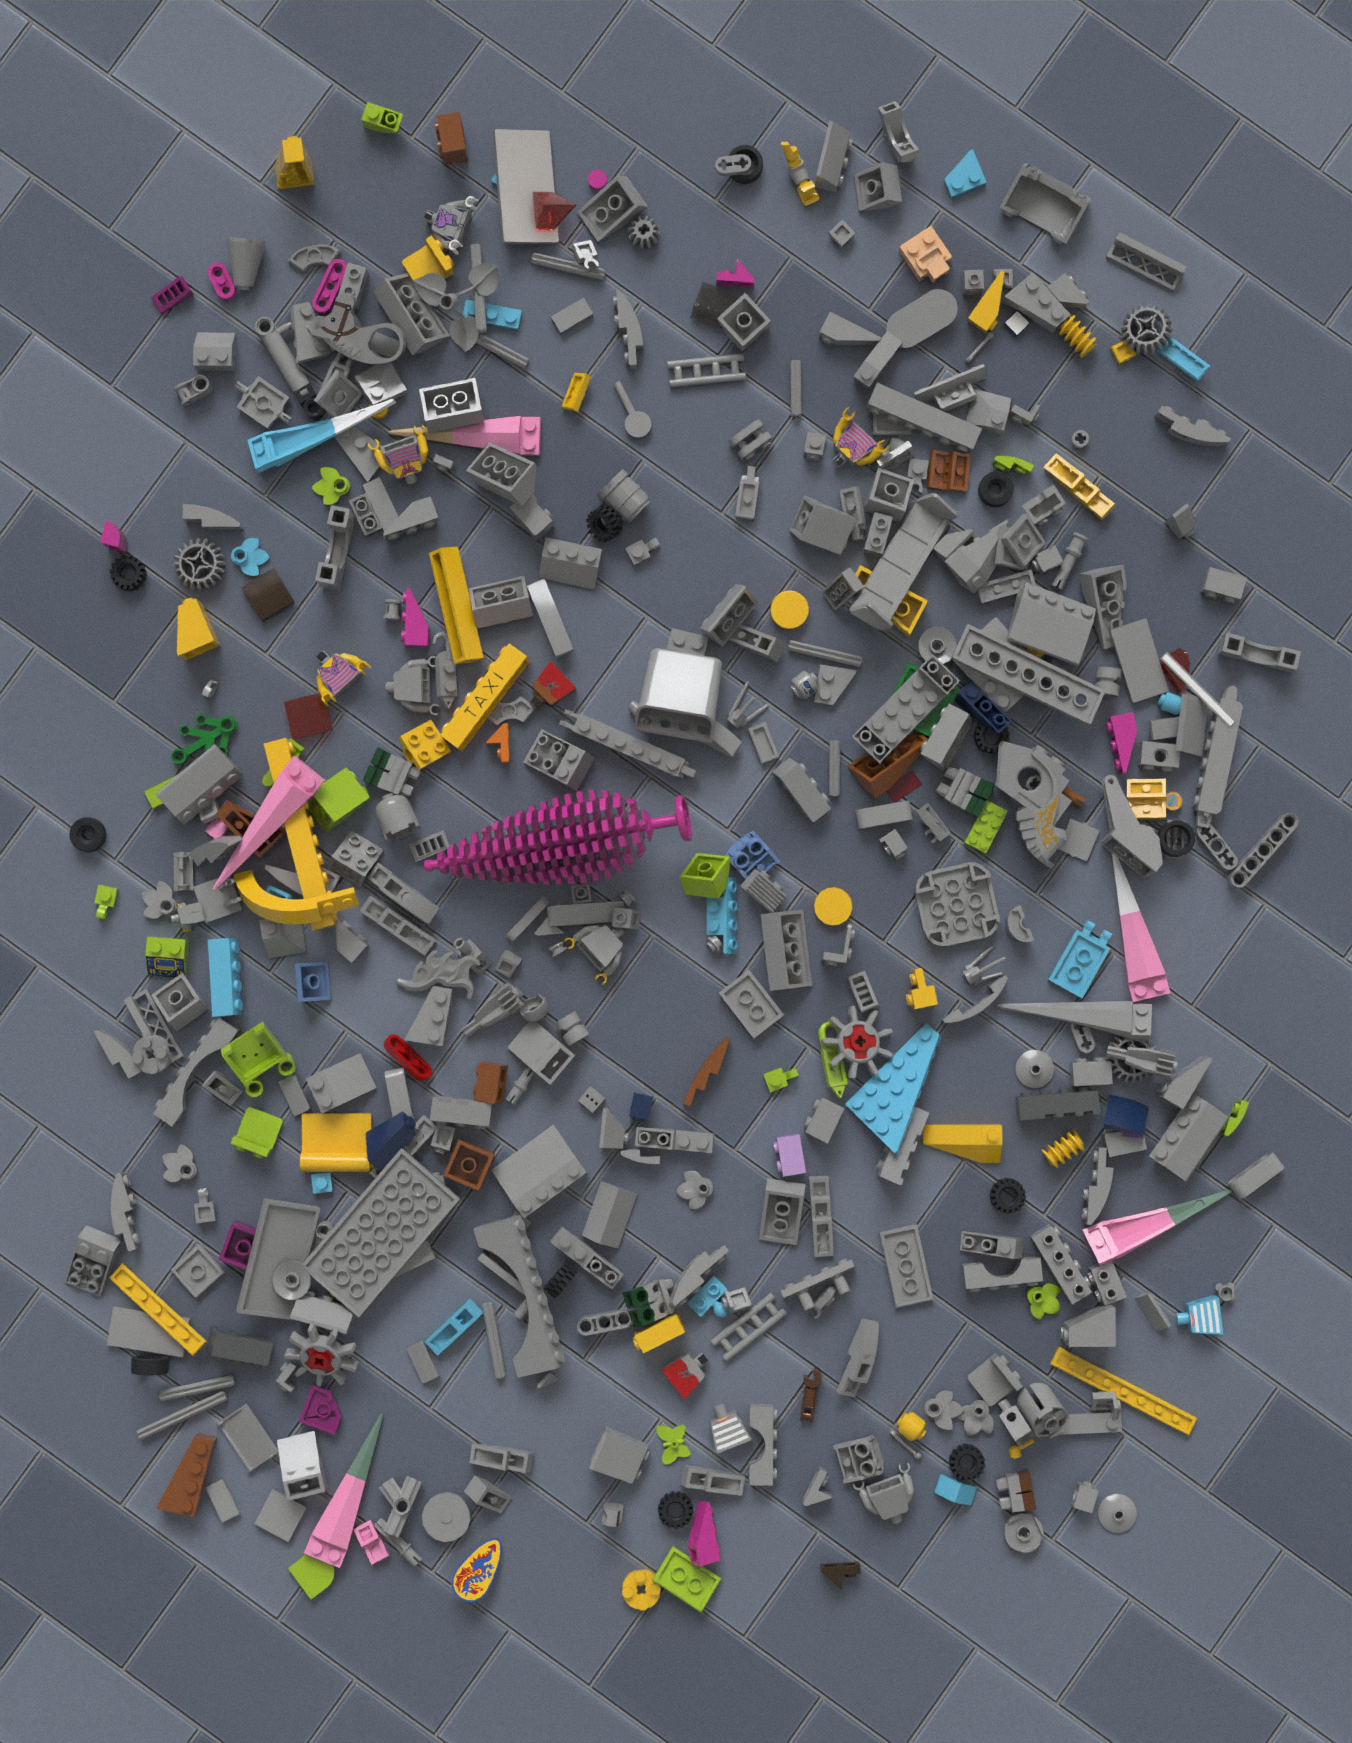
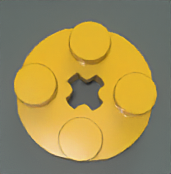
[622,1569,661,1610]

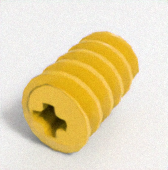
[1058,315,1097,358]
[1041,1129,1085,1168]

